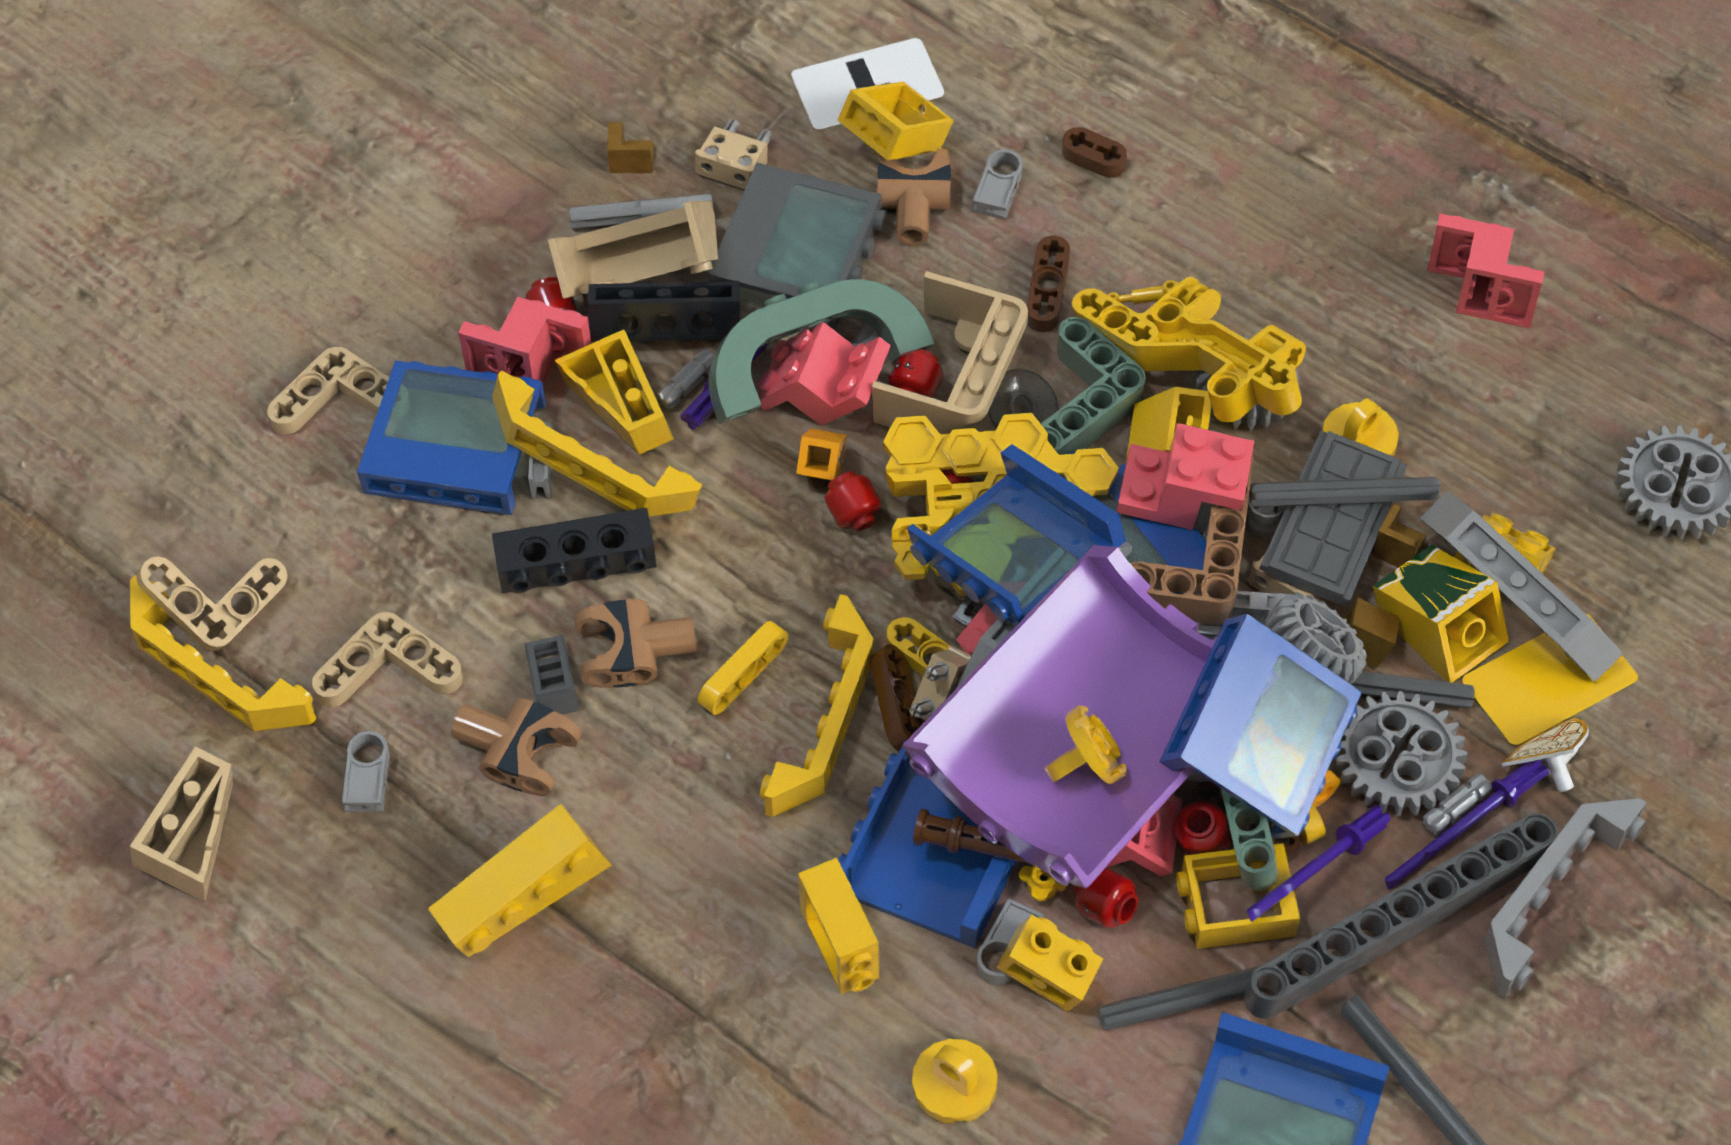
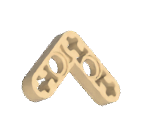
[267,347,411,435]
[136,556,288,651]
[312,612,464,707]

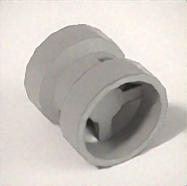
[1245,498,1287,538]

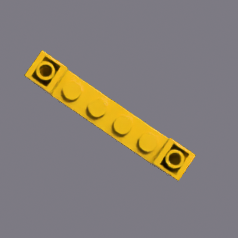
[492,370,703,517]
[130,575,316,731]
[759,594,874,817]

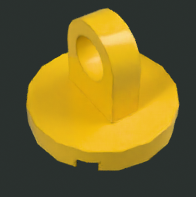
[1322,398,1399,456]
[1044,705,1127,784]
[912,1039,998,1124]

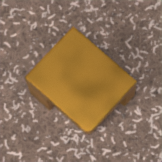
[607,122,654,173]
[1373,503,1427,568]
[1342,598,1400,667]

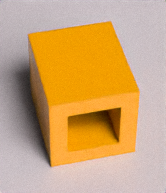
[796,428,848,480]

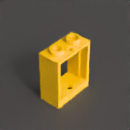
[837,81,954,161]
[1176,843,1300,949]
[798,858,879,994]

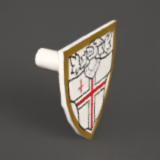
[1501,718,1589,792]

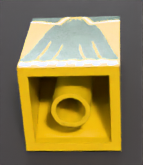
[1373,544,1509,683]

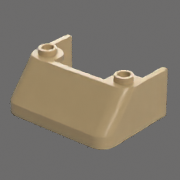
[548,201,718,302]
[872,271,1028,434]

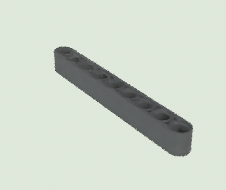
[1244,813,1558,1019]

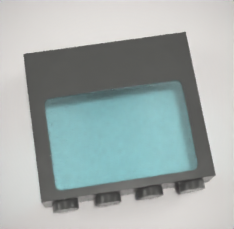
[707,163,886,329]

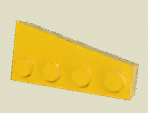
[428,803,612,957]

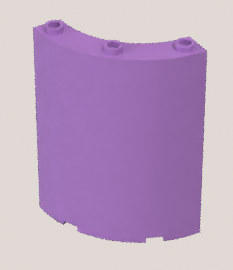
[902,545,1277,889]

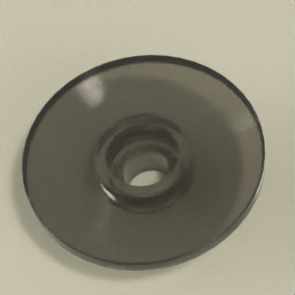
[988,369,1059,429]

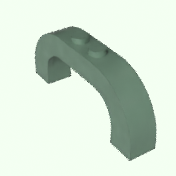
[709,279,934,424]

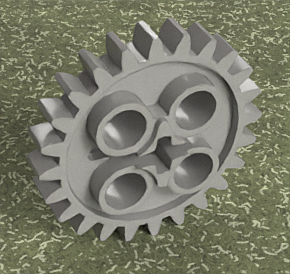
[1615,425,1731,540]
[1334,691,1468,816]

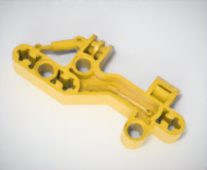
[1072,277,1306,422]

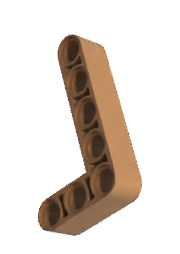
[1130,454,1254,625]

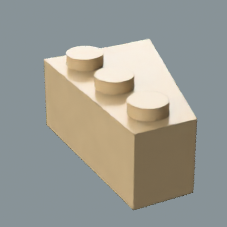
[130,746,233,902]

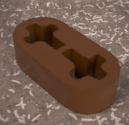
[1062,127,1127,178]

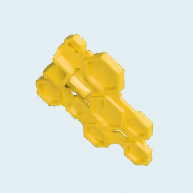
[883,413,1119,596]

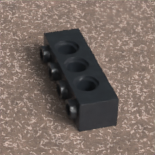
[588,281,740,343]
[492,508,657,594]

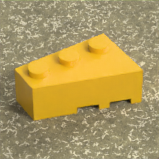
[555,329,674,455]

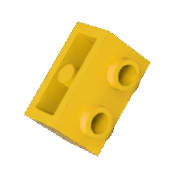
[996,914,1103,1012]

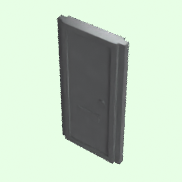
[1259,431,1407,605]

